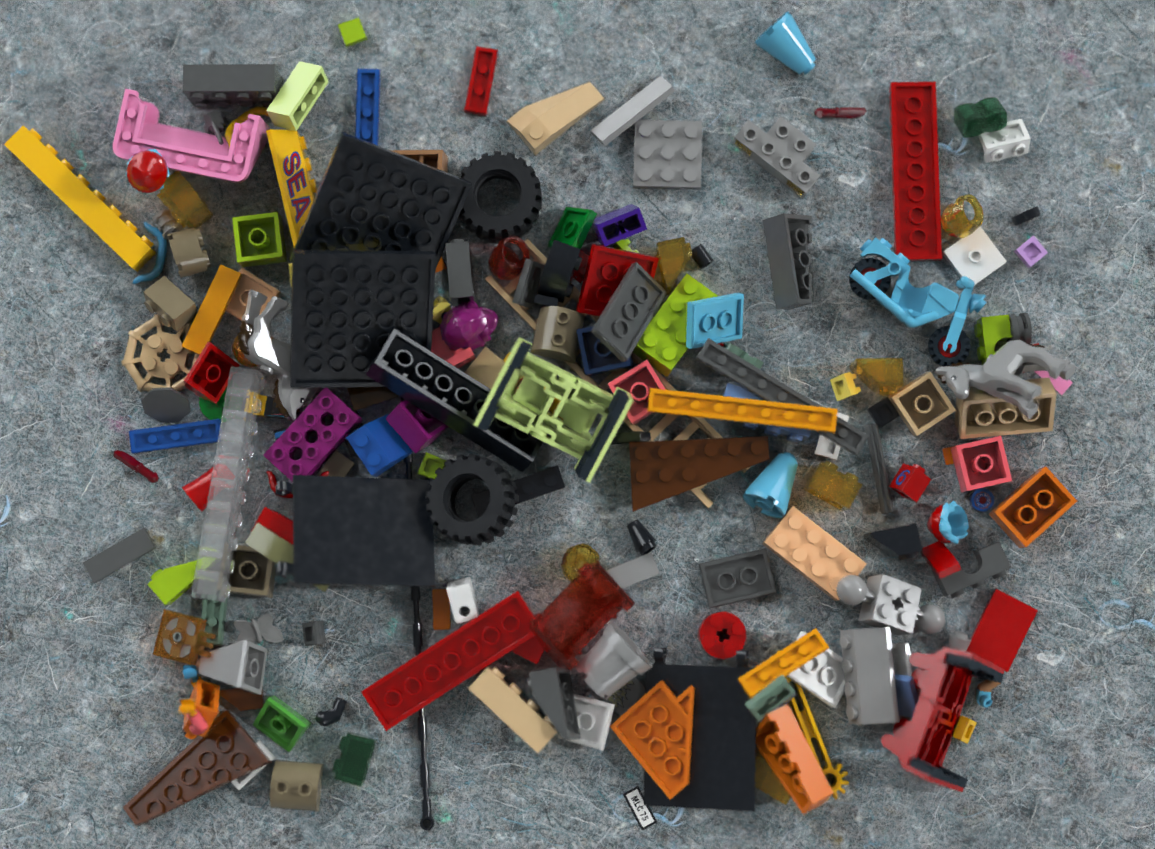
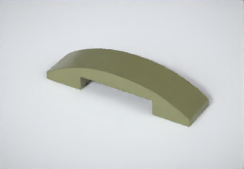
[245,523,329,592]

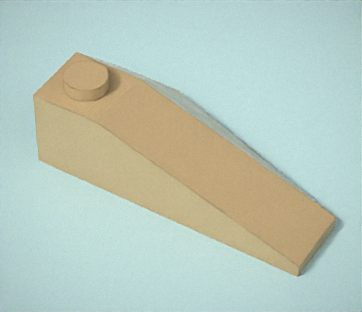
[507,82,604,156]

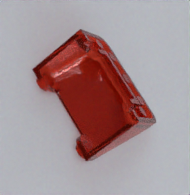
[529,562,635,671]

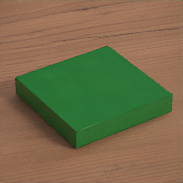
[547,207,597,249]

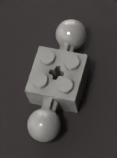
[837,574,945,635]

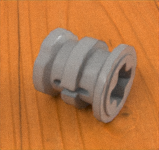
[152,209,183,239]

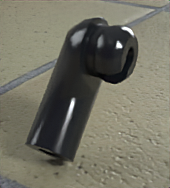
[315,697,347,726]

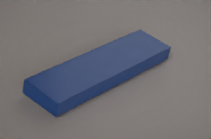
[355,69,381,146]
[129,419,224,454]

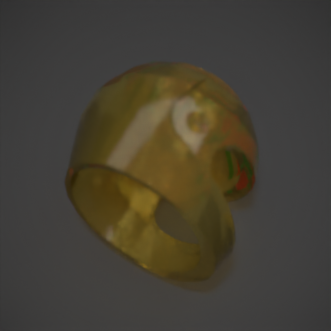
[941,194,984,238]

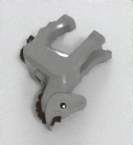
[238,289,316,421]
[935,340,1076,419]

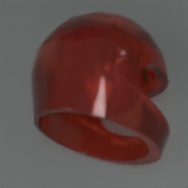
[488,236,530,281]

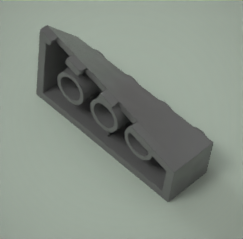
[763,213,812,310]

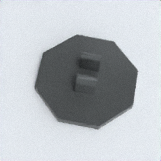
[141,387,191,422]

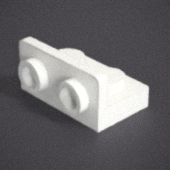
[977,119,1031,163]

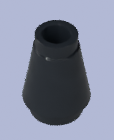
[627,520,657,555]

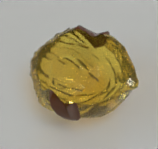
[561,543,600,586]

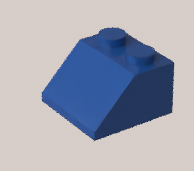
[346,414,413,477]

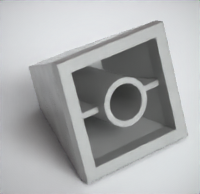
[196,640,268,695]

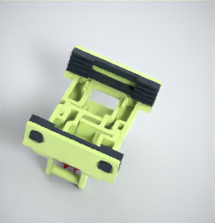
[473,338,634,483]

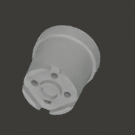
[575,622,653,700]

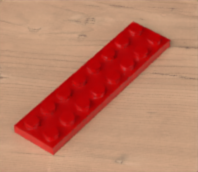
[889,82,942,261]
[361,590,544,731]

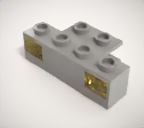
[733,116,820,199]

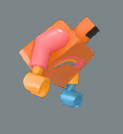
[179,664,220,739]

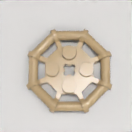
[121,314,199,392]

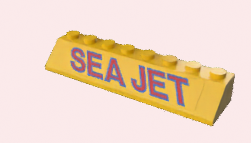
[266,129,318,248]

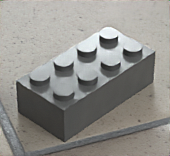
[183,64,282,107]

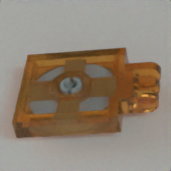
[153,609,216,666]

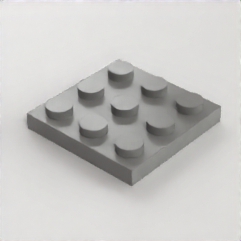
[633,120,702,189]

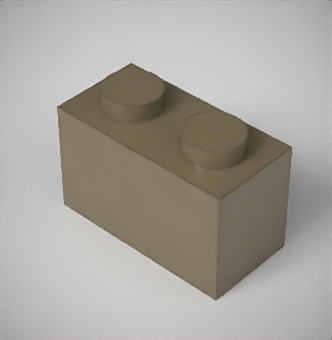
[143,276,197,331]

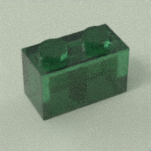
[332,732,377,787]

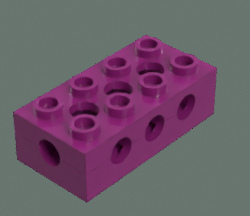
[263,387,363,482]

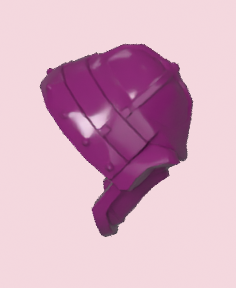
[439,300,498,351]

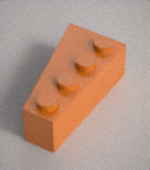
[756,704,833,815]

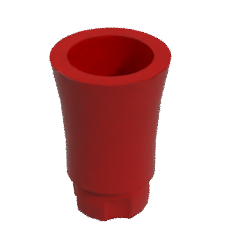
[182,461,237,512]

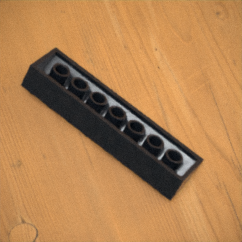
[365,329,543,472]

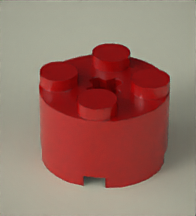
[698,612,746,659]

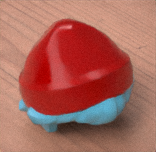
[126,149,170,193]
[927,500,969,544]

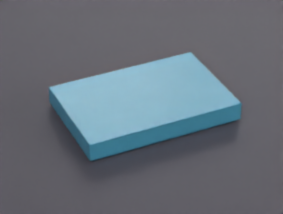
[686,293,744,349]

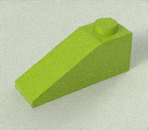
[147,555,223,605]

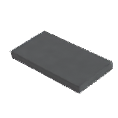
[591,262,667,362]

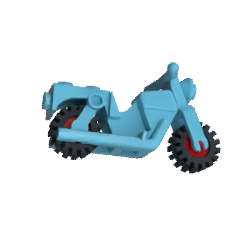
[849,237,987,367]

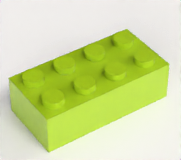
[633,274,718,377]

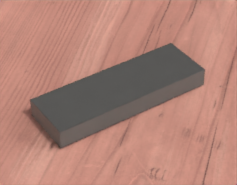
[83,528,156,583]

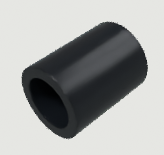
[689,244,713,270]

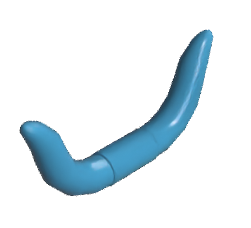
[132,222,168,284]

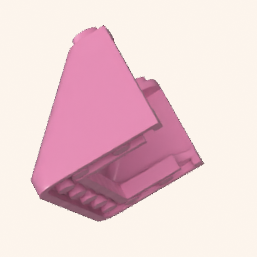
[113,88,271,183]

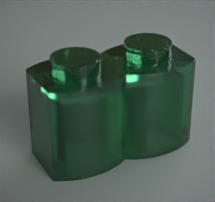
[954,97,1007,138]

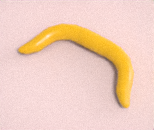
[225,107,269,148]

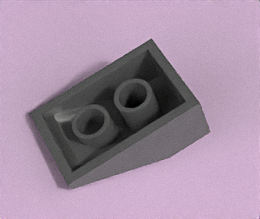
[528,667,581,739]

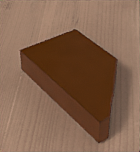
[219,686,265,711]

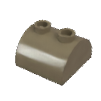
[530,306,585,363]
[270,760,324,811]

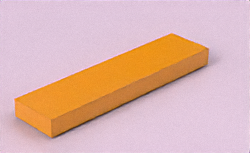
[182,264,242,355]
[737,628,830,699]

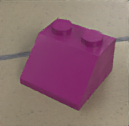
[386,400,449,454]

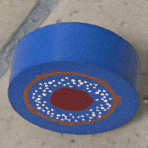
[970,488,994,512]

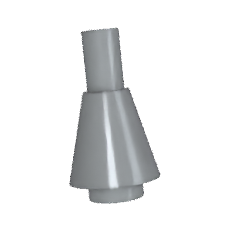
[949,631,972,651]

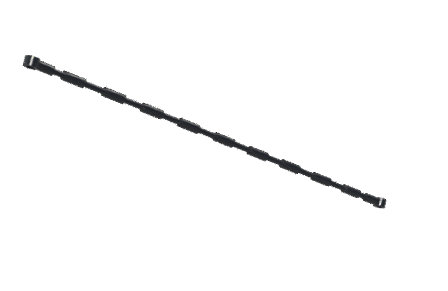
[401,397,435,831]

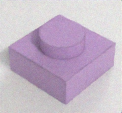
[1014,236,1048,268]

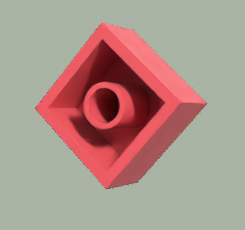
[608,360,666,426]
[950,436,1012,493]

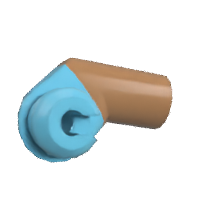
[976,680,1001,708]

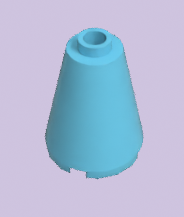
[755,11,816,75]
[743,452,798,519]

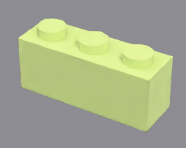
[266,61,329,131]

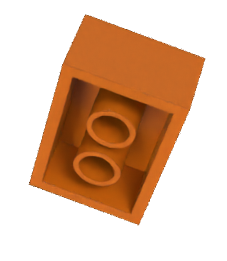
[989,466,1077,548]

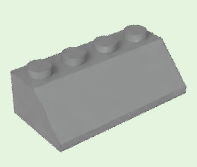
[840,627,899,724]

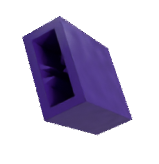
[592,204,647,247]

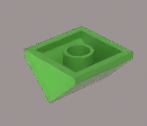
[253,695,311,753]

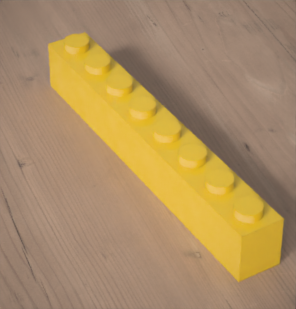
[4,125,156,272]

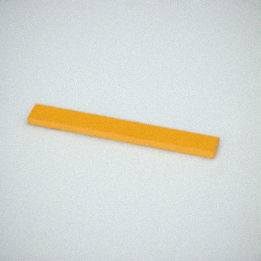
[647,388,838,432]

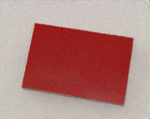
[966,589,1038,672]

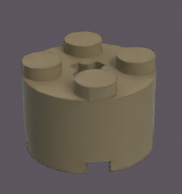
[167,227,211,278]

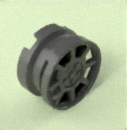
[1007,313,1032,343]

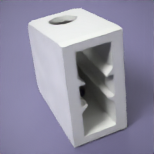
[446,577,479,626]

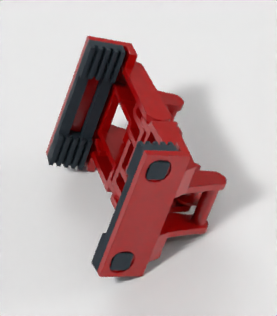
[881,647,1004,792]

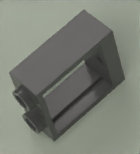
[445,239,476,306]

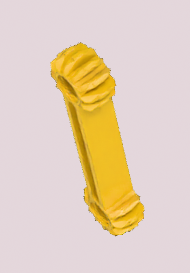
[769,650,849,799]

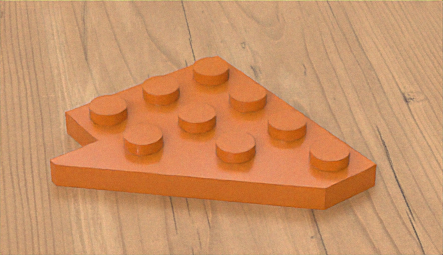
[609,680,695,799]

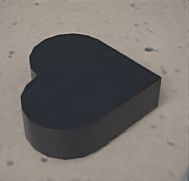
[1011,206,1041,226]

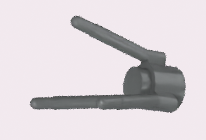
[203,111,229,145]

